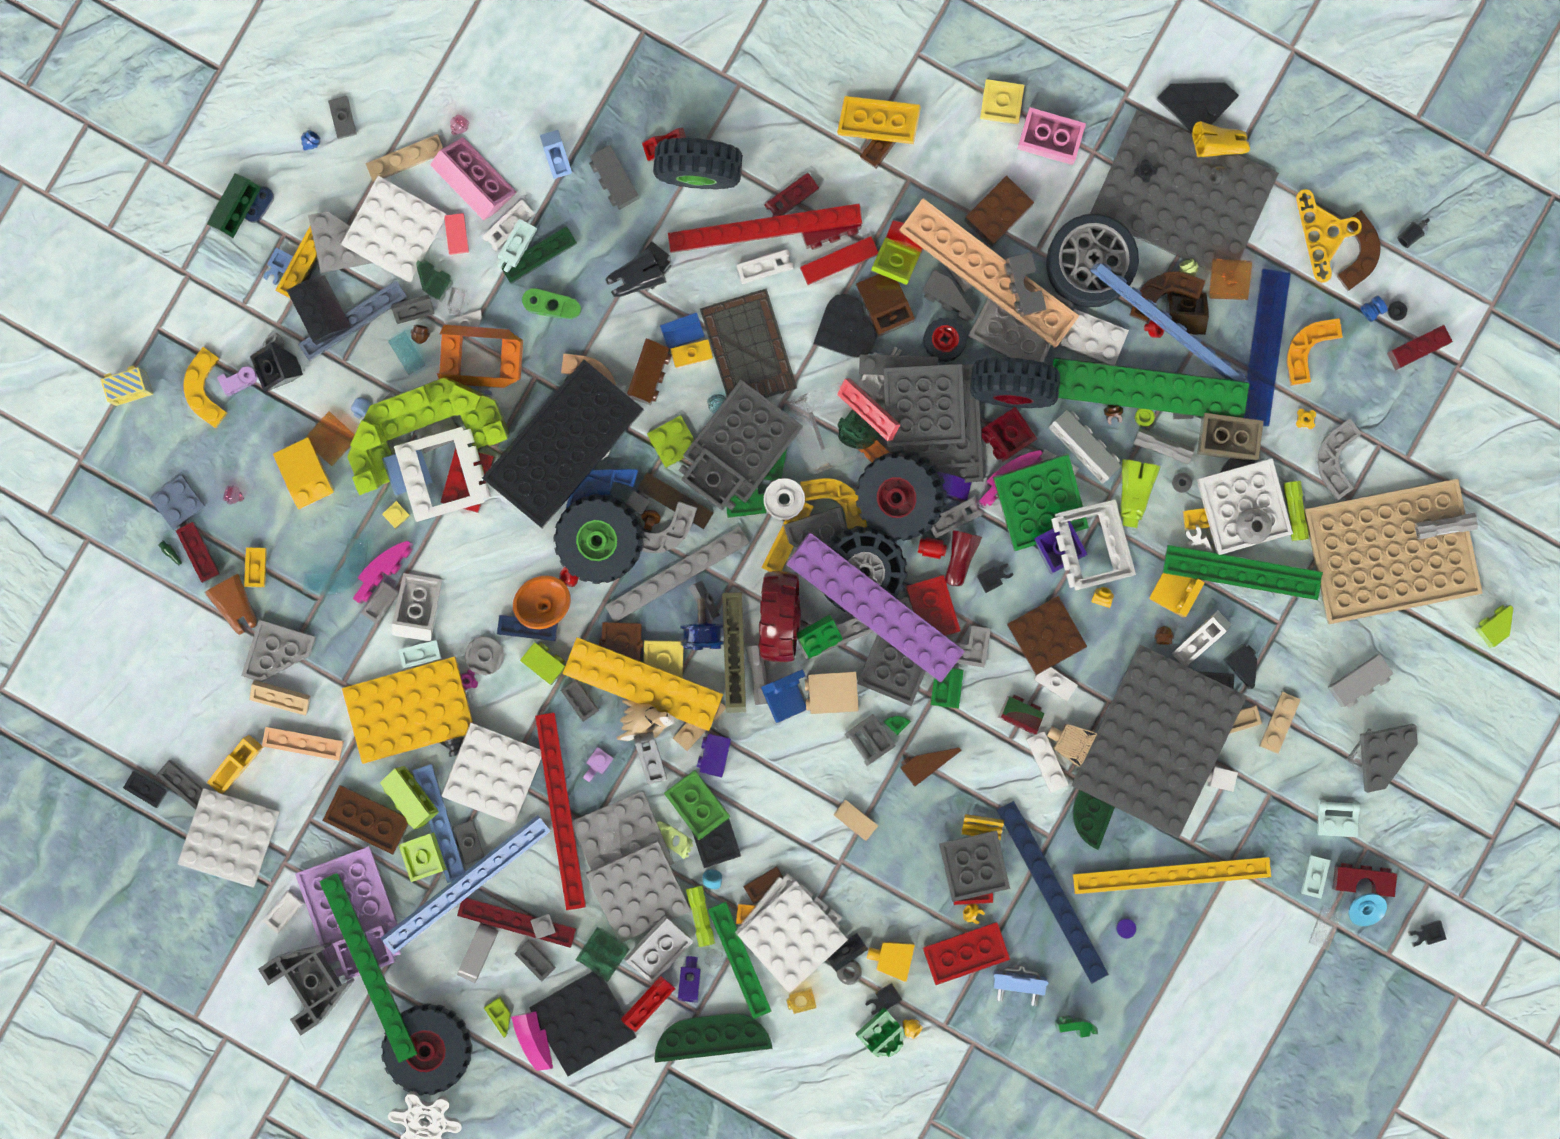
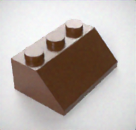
[627,338,672,405]

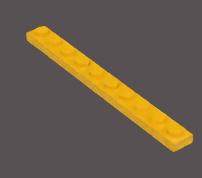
[1072,857,1271,894]

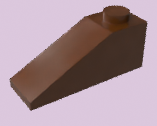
[900,747,962,787]

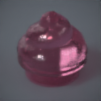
[450,114,470,135]
[223,485,244,505]

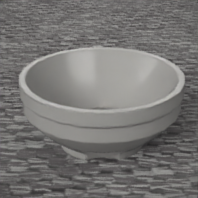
[1236,508,1272,544]

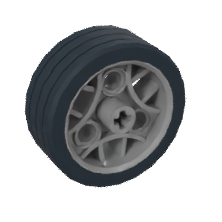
[1046,214,1139,308]

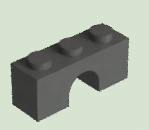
[1004,252,1046,317]

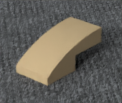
[833,800,878,841]

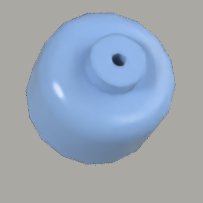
[351,397,372,418]

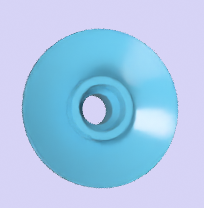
[1348,893,1387,926]

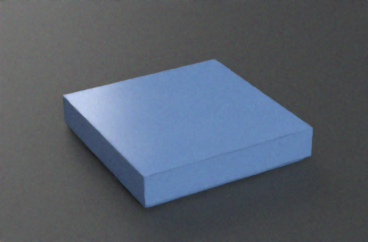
[382,449,433,496]

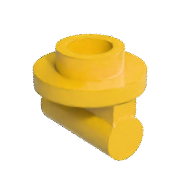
[1091,587,1114,608]

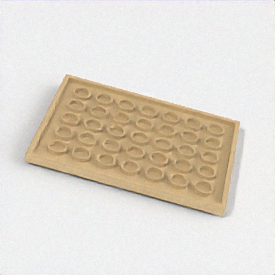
[1304,479,1483,624]

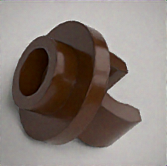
[1104,405,1124,425]
[641,510,661,532]

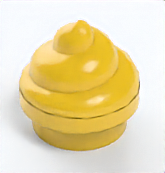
[902,1019,923,1039]

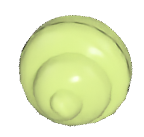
[1179,258,1199,277]

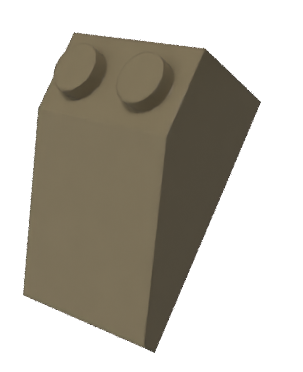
[1197,413,1264,460]

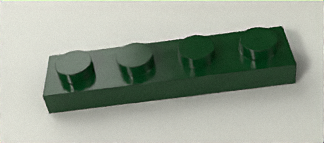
[502,226,577,284]

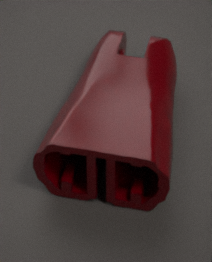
[945,530,982,587]

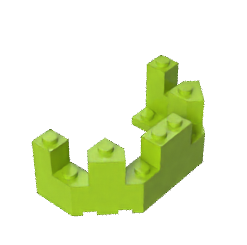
[347,376,511,496]

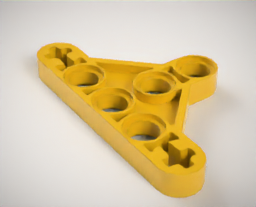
[1296,189,1362,283]

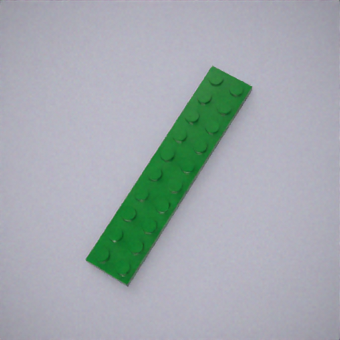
[1053,357,1249,418]

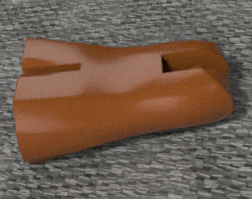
[205,574,257,635]

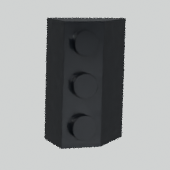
[286,275,351,345]

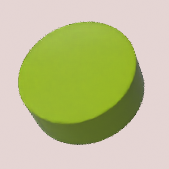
[1134,409,1155,427]

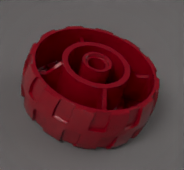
[759,571,801,662]

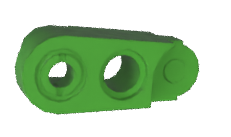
[522,288,581,320]

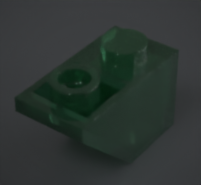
[416,260,453,303]

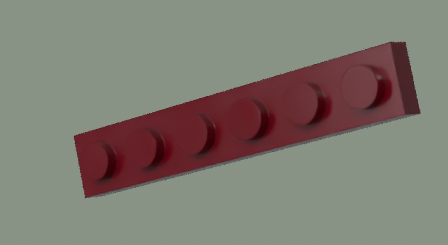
[457,898,577,948]

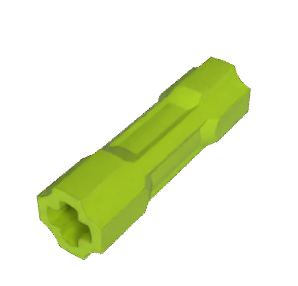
[1283,481,1309,541]
[686,885,715,947]

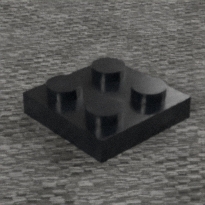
[692,819,741,868]

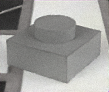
[530,913,556,939]

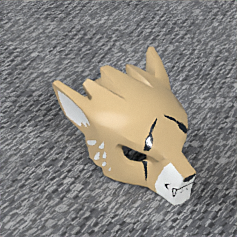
[617,700,675,741]

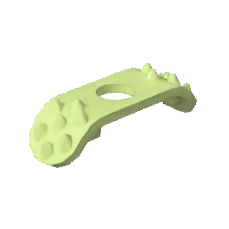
[657,821,693,859]

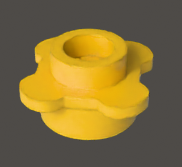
[1296,409,1316,429]

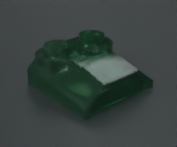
[575,927,630,982]

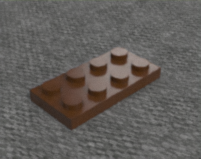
[322,785,409,855]

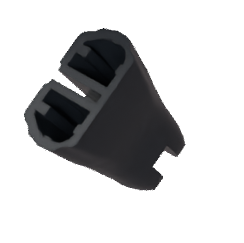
[605,248,667,297]

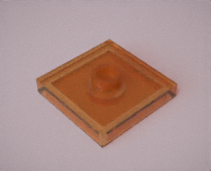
[1208,259,1252,300]
[305,412,355,467]

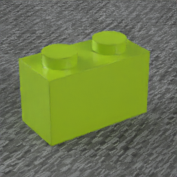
[520,642,565,685]

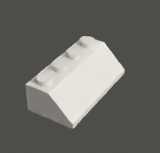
[1048,410,1121,484]

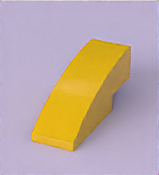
[207,735,263,794]

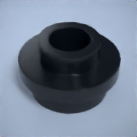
[1387,301,1407,321]

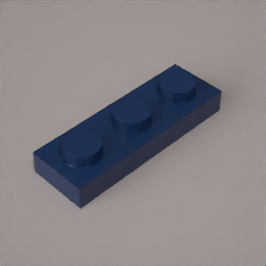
[497,615,558,641]

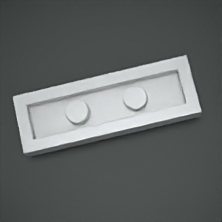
[1026,731,1069,793]

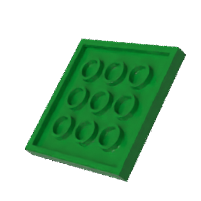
[993,453,1089,551]

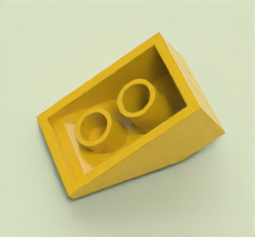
[273,437,335,509]

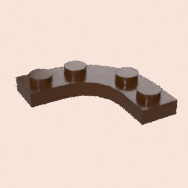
[1337,210,1381,291]
[1129,272,1206,323]

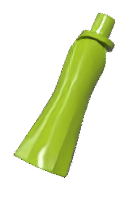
[1121,459,1161,528]

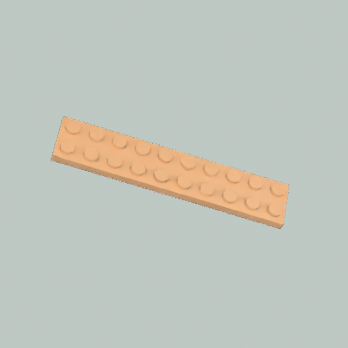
[899,198,1079,348]

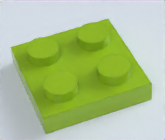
[871,237,921,285]
[647,415,694,468]
[398,832,447,882]

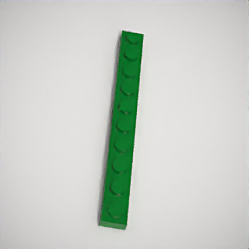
[319,873,418,1063]

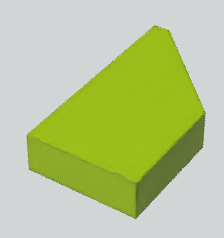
[484,996,511,1038]

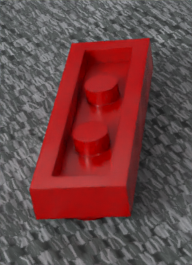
[621,976,676,1032]

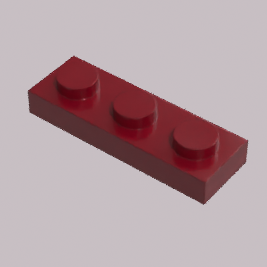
[175,522,220,583]

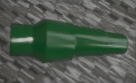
[158,540,182,566]

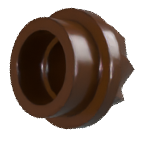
[410,325,430,344]
[1154,626,1174,645]

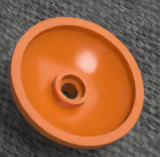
[513,576,571,629]

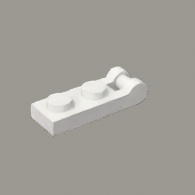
[482,199,535,252]
[736,250,794,285]

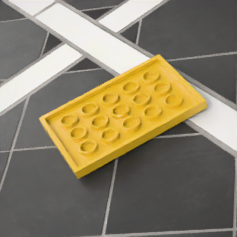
[342,657,474,764]

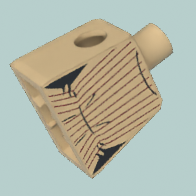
[1047,724,1097,767]

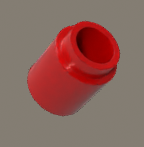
[918,537,947,559]

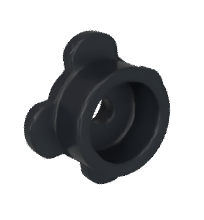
[1134,159,1158,183]

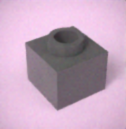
[625,490,651,515]

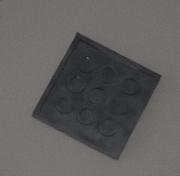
[529,968,637,1077]

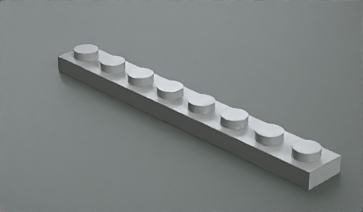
[605,526,750,623]

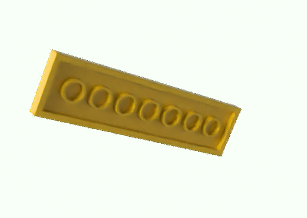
[563,637,723,731]

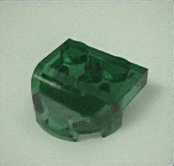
[837,409,880,449]

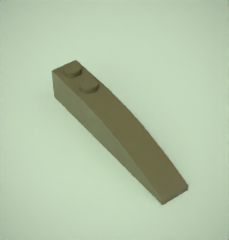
[722,592,746,713]

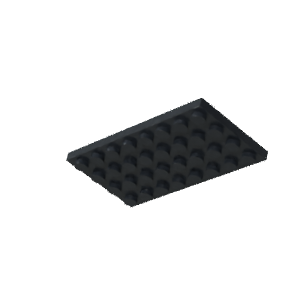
[482,360,644,529]

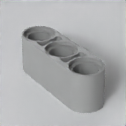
[457,923,499,983]

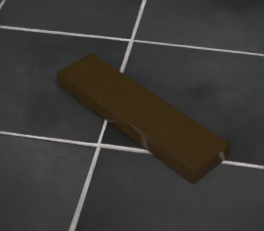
[637,472,714,530]

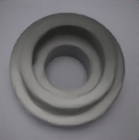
[1172,473,1192,493]

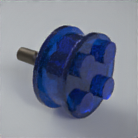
[680,598,724,650]

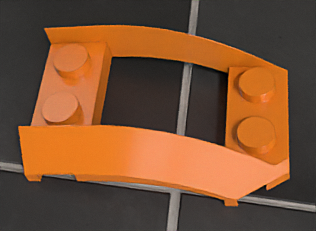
[436,324,523,388]

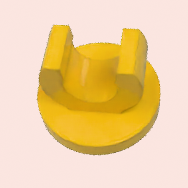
[963,904,985,924]

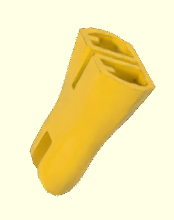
[1192,121,1250,157]

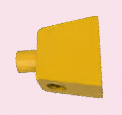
[866,941,915,982]

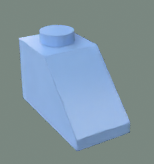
[540,130,572,179]

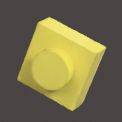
[382,501,410,529]

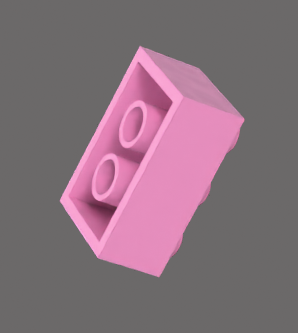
[1017,107,1086,165]

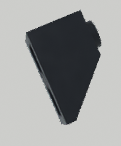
[1223,644,1257,689]

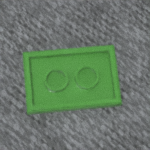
[664,770,730,840]

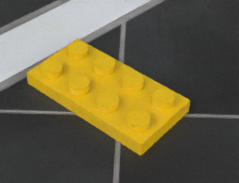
[837,96,921,144]

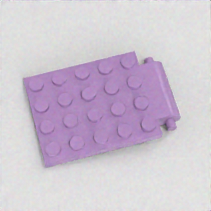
[295,846,401,980]

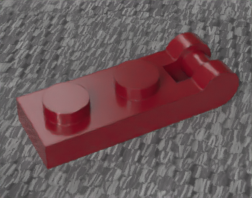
[764,173,819,217]

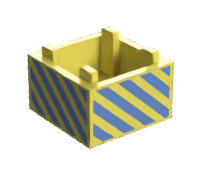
[100,366,153,406]

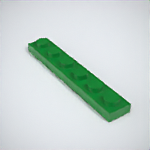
[708,902,772,1019]

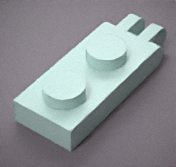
[497,219,537,273]

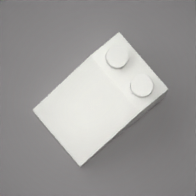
[392,573,442,642]

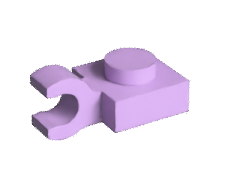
[583,747,614,782]

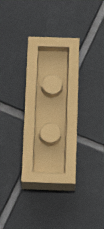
[249,680,311,716]
[1259,692,1301,754]
[673,702,726,751]

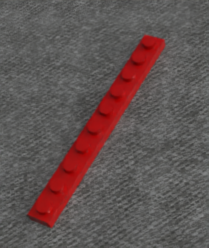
[668,204,863,253]
[535,712,586,911]

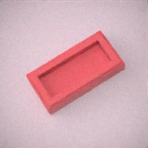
[444,213,469,255]

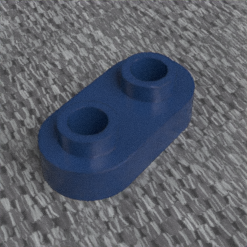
[245,186,274,223]

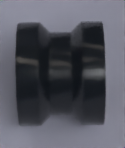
[446,737,464,757]

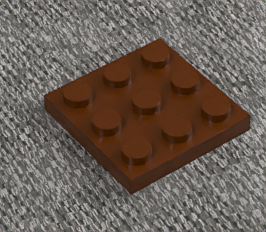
[1007,596,1087,676]

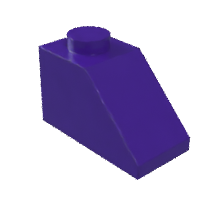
[937,472,972,501]

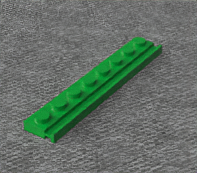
[1162,545,1323,600]

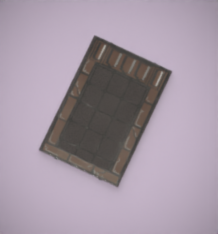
[700,288,797,398]

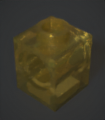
[786,987,817,1014]

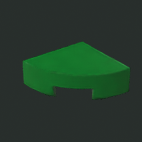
[883,716,911,735]

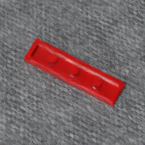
[800,236,878,285]

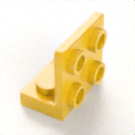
[1149,573,1205,618]

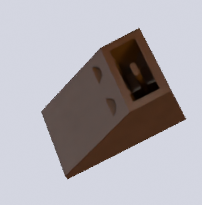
[856,274,915,337]

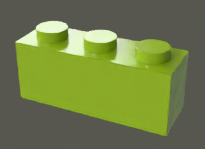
[380,766,439,829]

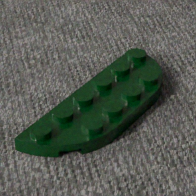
[1073,790,1115,850]
[654,1013,773,1063]

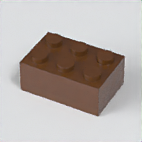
[964,175,1034,247]

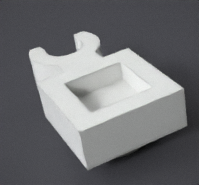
[1186,525,1213,553]

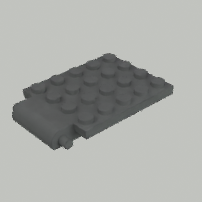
[678,380,803,510]

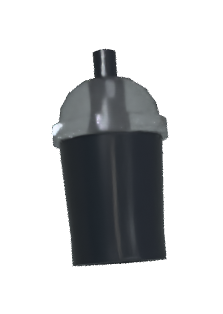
[1397,218,1430,248]

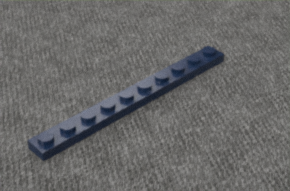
[996,801,1109,984]

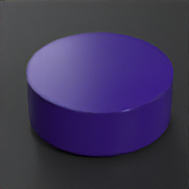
[1116,918,1137,939]

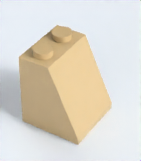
[805,672,859,714]

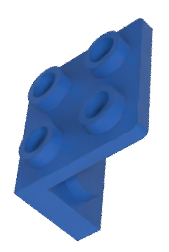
[761,669,806,723]

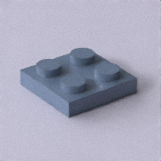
[149,475,206,530]

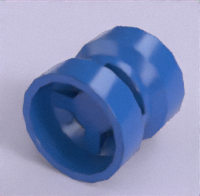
[1360,295,1388,322]

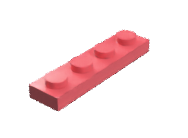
[837,378,901,441]

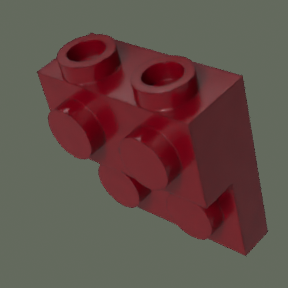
[981,407,1037,462]

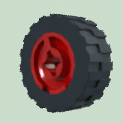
[923,317,967,362]

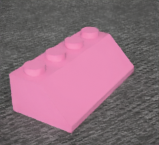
[430,137,516,220]

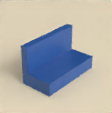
[660,313,705,350]

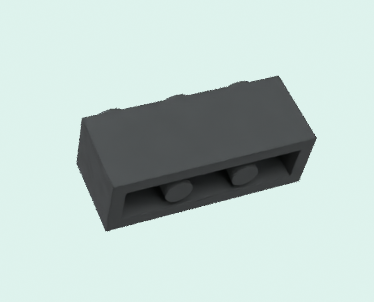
[589,145,639,210]

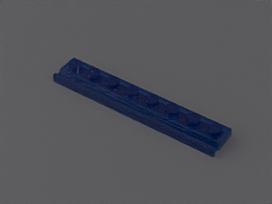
[1244,269,1291,427]

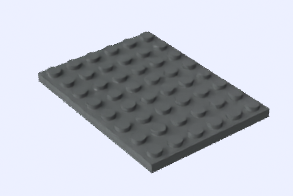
[1090,110,1279,280]
[1071,645,1247,838]

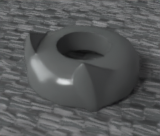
[837,960,862,985]

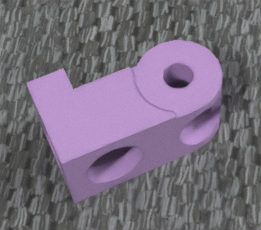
[217,366,258,397]

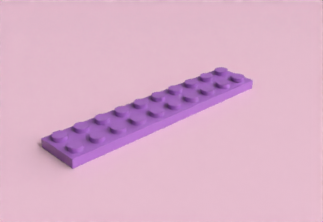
[786,532,965,682]

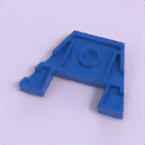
[566,469,639,509]

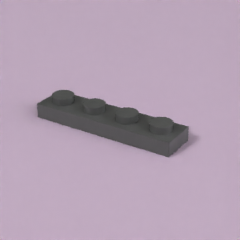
[859,355,938,375]

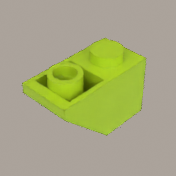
[1475,605,1513,648]

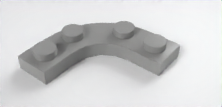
[1317,419,1361,500]
[642,501,698,553]

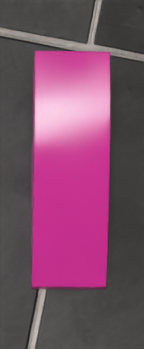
[511,1011,553,1071]

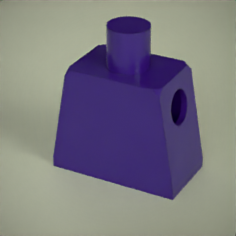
[678,956,701,1003]

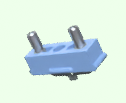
[993,965,1049,1006]

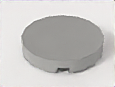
[465,636,504,675]

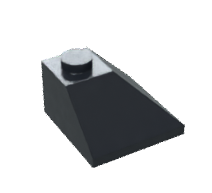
[250,342,303,392]

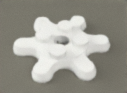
[388,1091,462,1139]

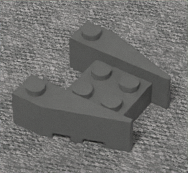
[258,942,355,1036]

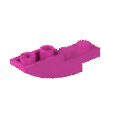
[978,450,1043,507]
[352,541,413,604]

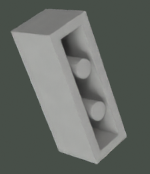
[1328,654,1394,708]

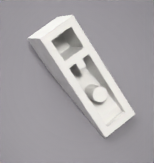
[1172,610,1231,667]

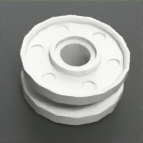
[764,478,805,520]

